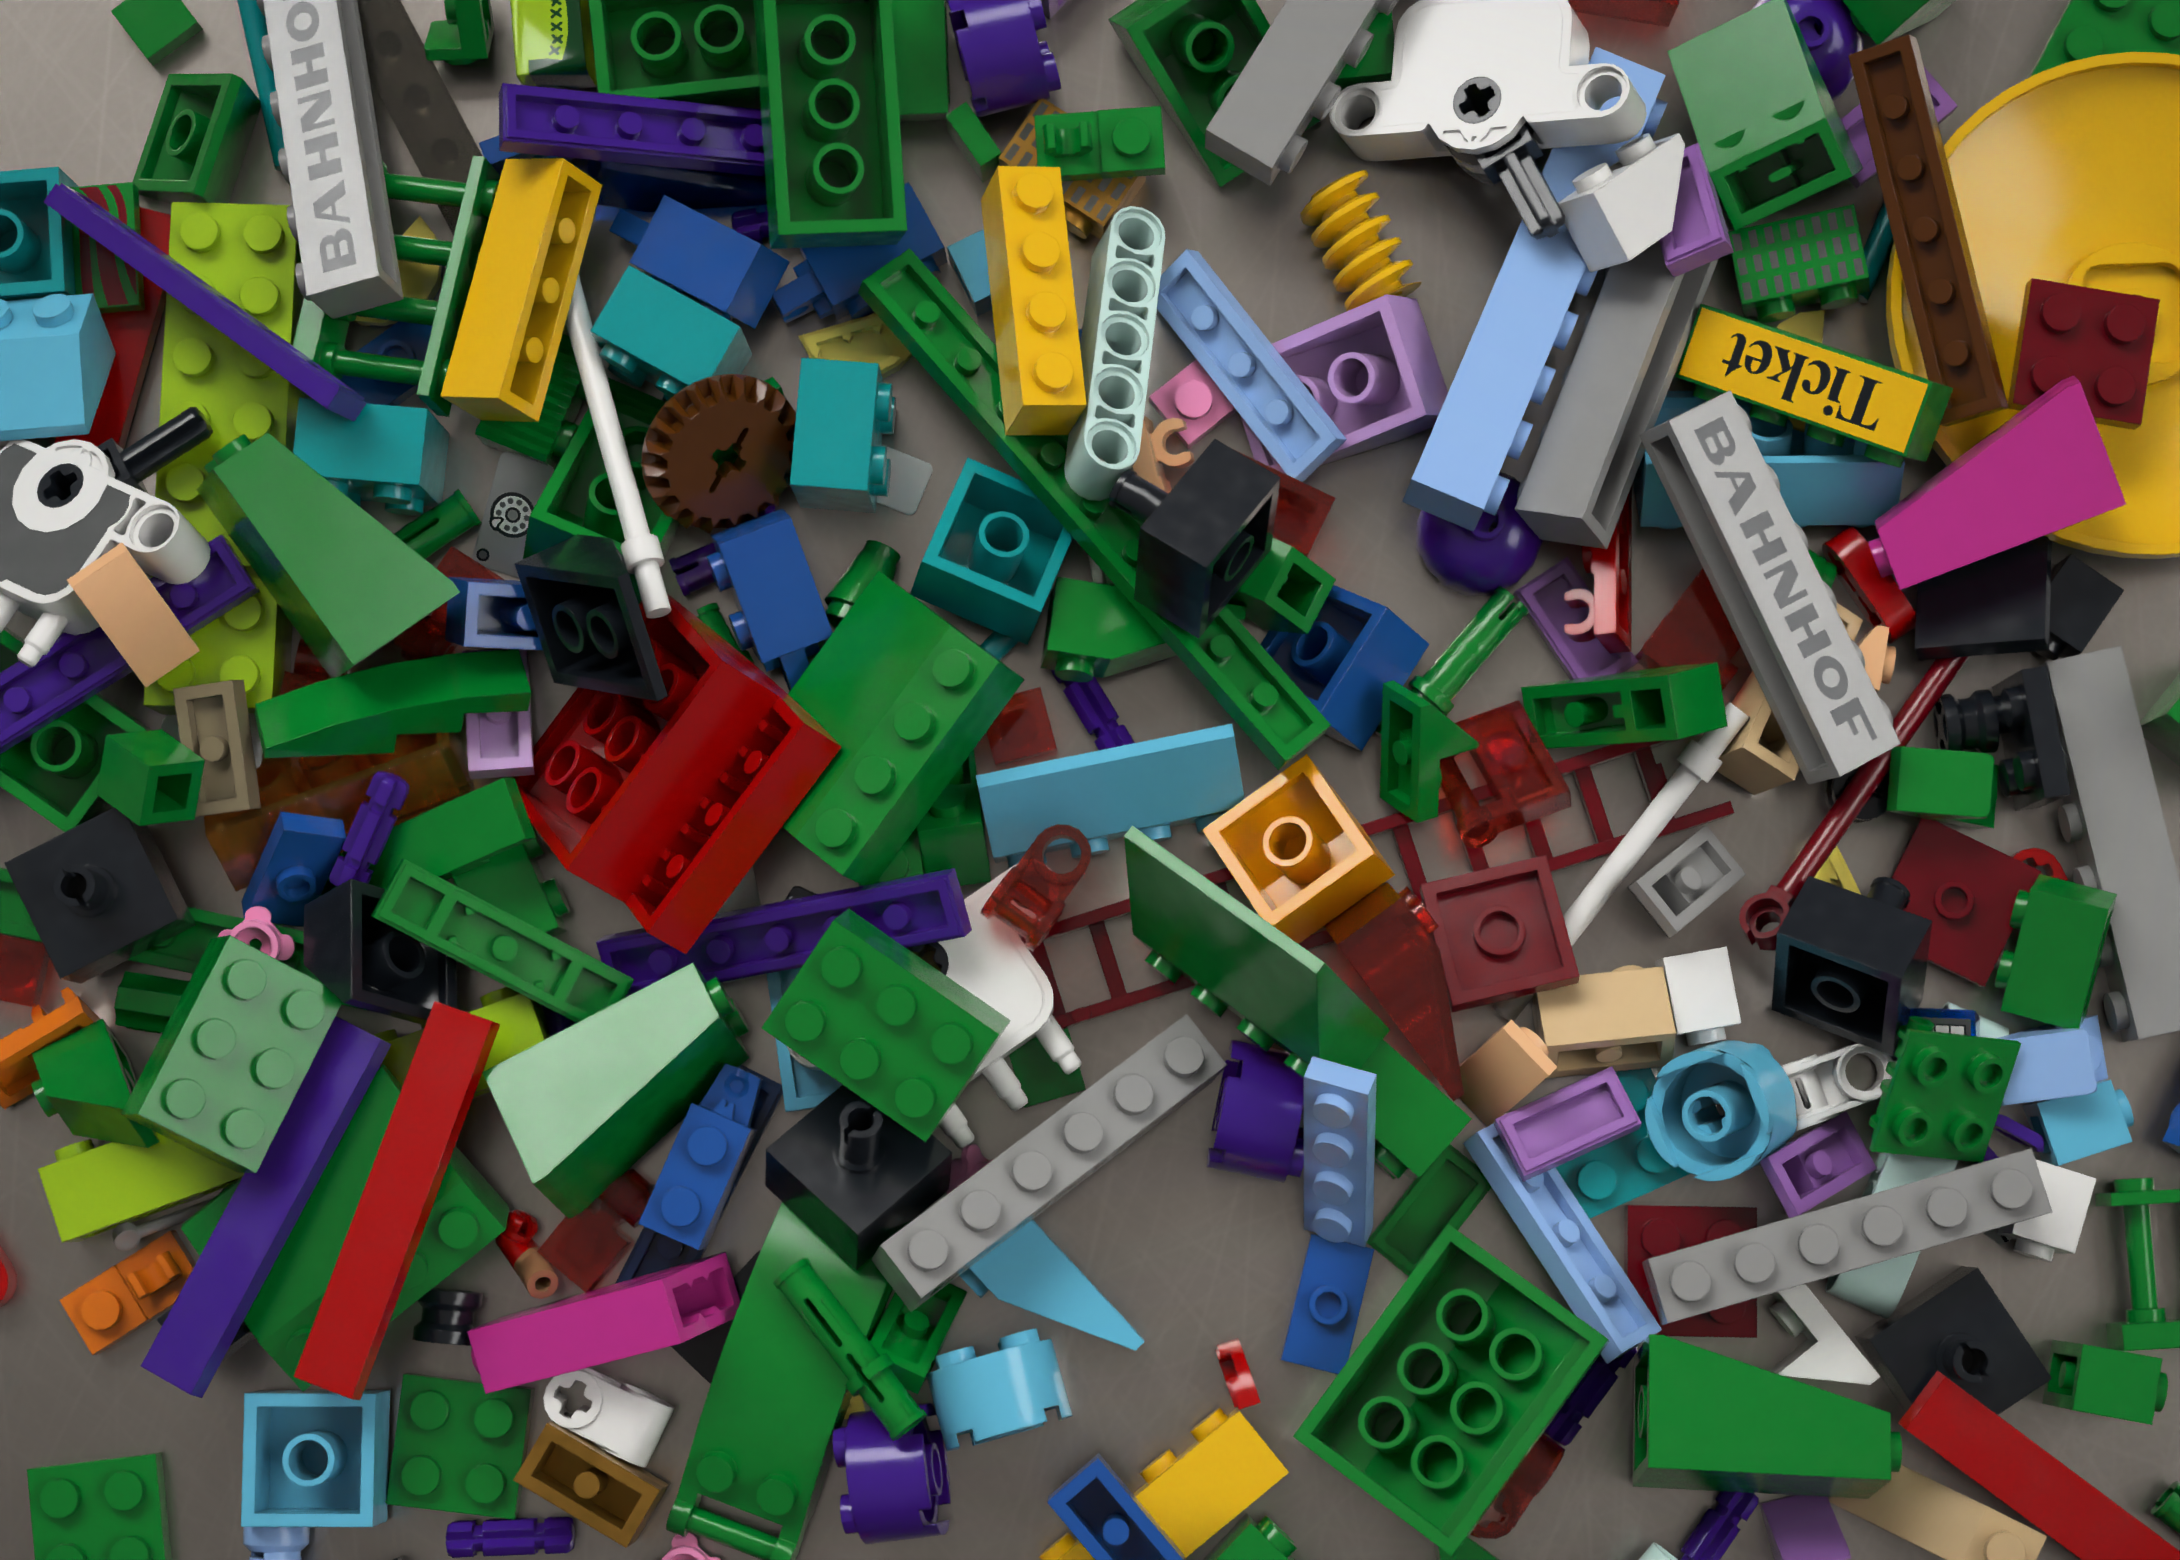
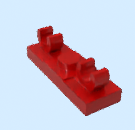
[1564,485,1632,654]

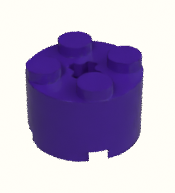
[946,0,1061,118]
[1207,1040,1304,1183]
[833,1403,951,1544]

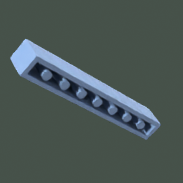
[1402,47,1668,532]

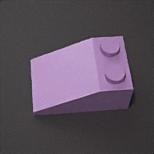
[1240,294,1448,478]

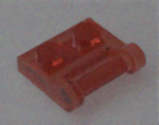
[1440,700,1571,849]

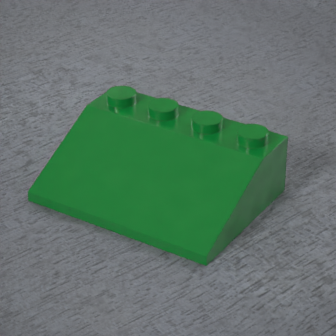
[782,570,1025,885]
[1124,826,1390,1080]
[181,1063,509,1392]
[1293,1224,1609,1557]

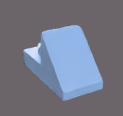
[1995,1015,2108,1106]

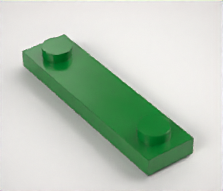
[371,859,634,1023]

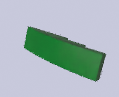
[254,649,532,758]
[320,777,536,896]

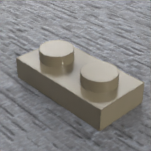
[173,680,261,817]

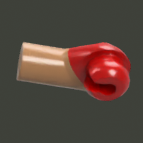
[495,1209,559,1299]

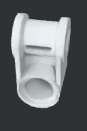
[1781,1043,1893,1131]
[543,1367,675,1467]

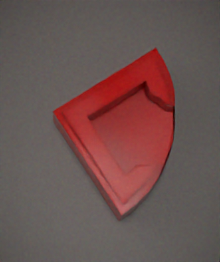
[1215,1338,1261,1410]

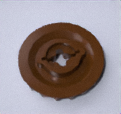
[641,374,796,534]

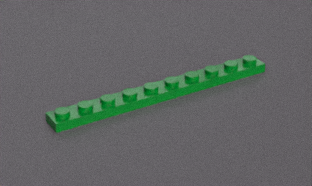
[858,248,1331,771]

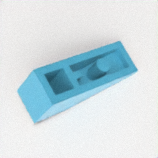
[959,1220,1145,1351]

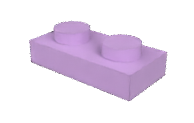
[462,648,535,779]

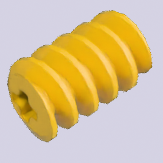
[1300,170,1421,312]

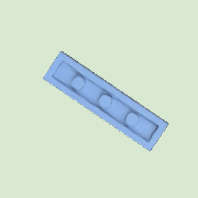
[1157,249,1347,482]
[1304,1056,1377,1247]
[1463,1123,1662,1364]

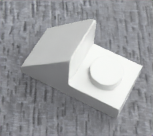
[1769,1284,1880,1385]

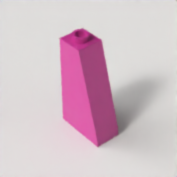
[1868,376,2126,590]
[467,1252,740,1394]

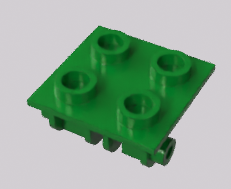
[1869,1016,2021,1162]

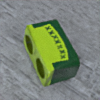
[510,0,597,90]

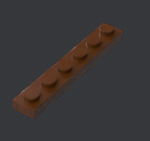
[1848,34,2009,427]

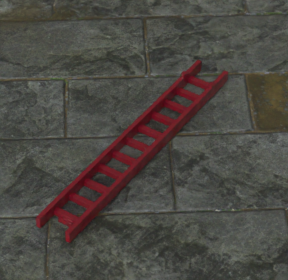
[1021,740,1734,1038]

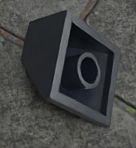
[304,879,457,1026]

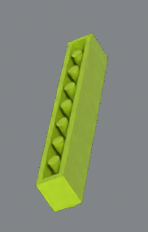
[38,987,550,1243]

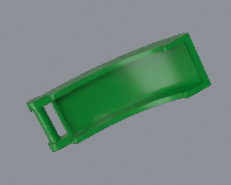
[666,1202,923,1560]

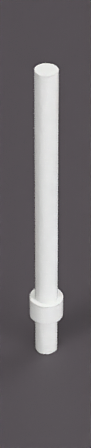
[565,274,671,619]
[1492,702,1750,1021]

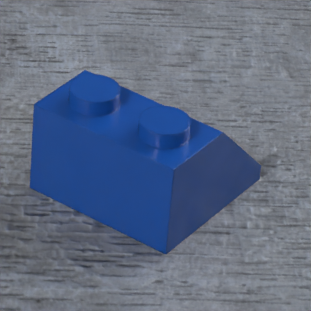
[1260,585,1429,751]

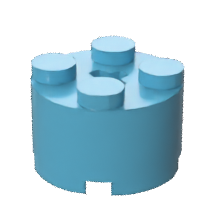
[1645,1040,1797,1181]
[927,1328,1073,1452]

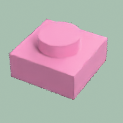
[1149,359,1237,450]

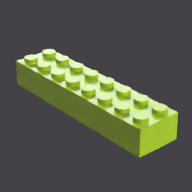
[143,202,305,715]

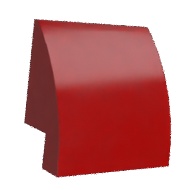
[511,594,841,954]

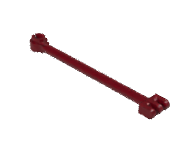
[1739,656,1969,951]

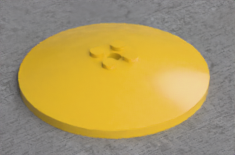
[1886,52,2180,559]

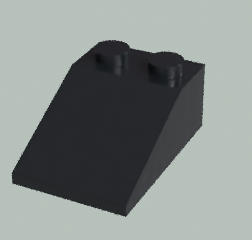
[515,534,668,701]

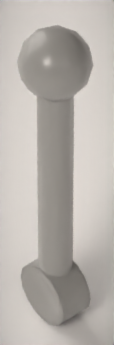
[112,1185,230,1251]

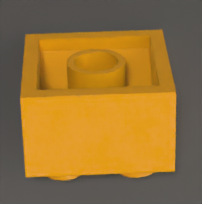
[1202,754,1395,944]

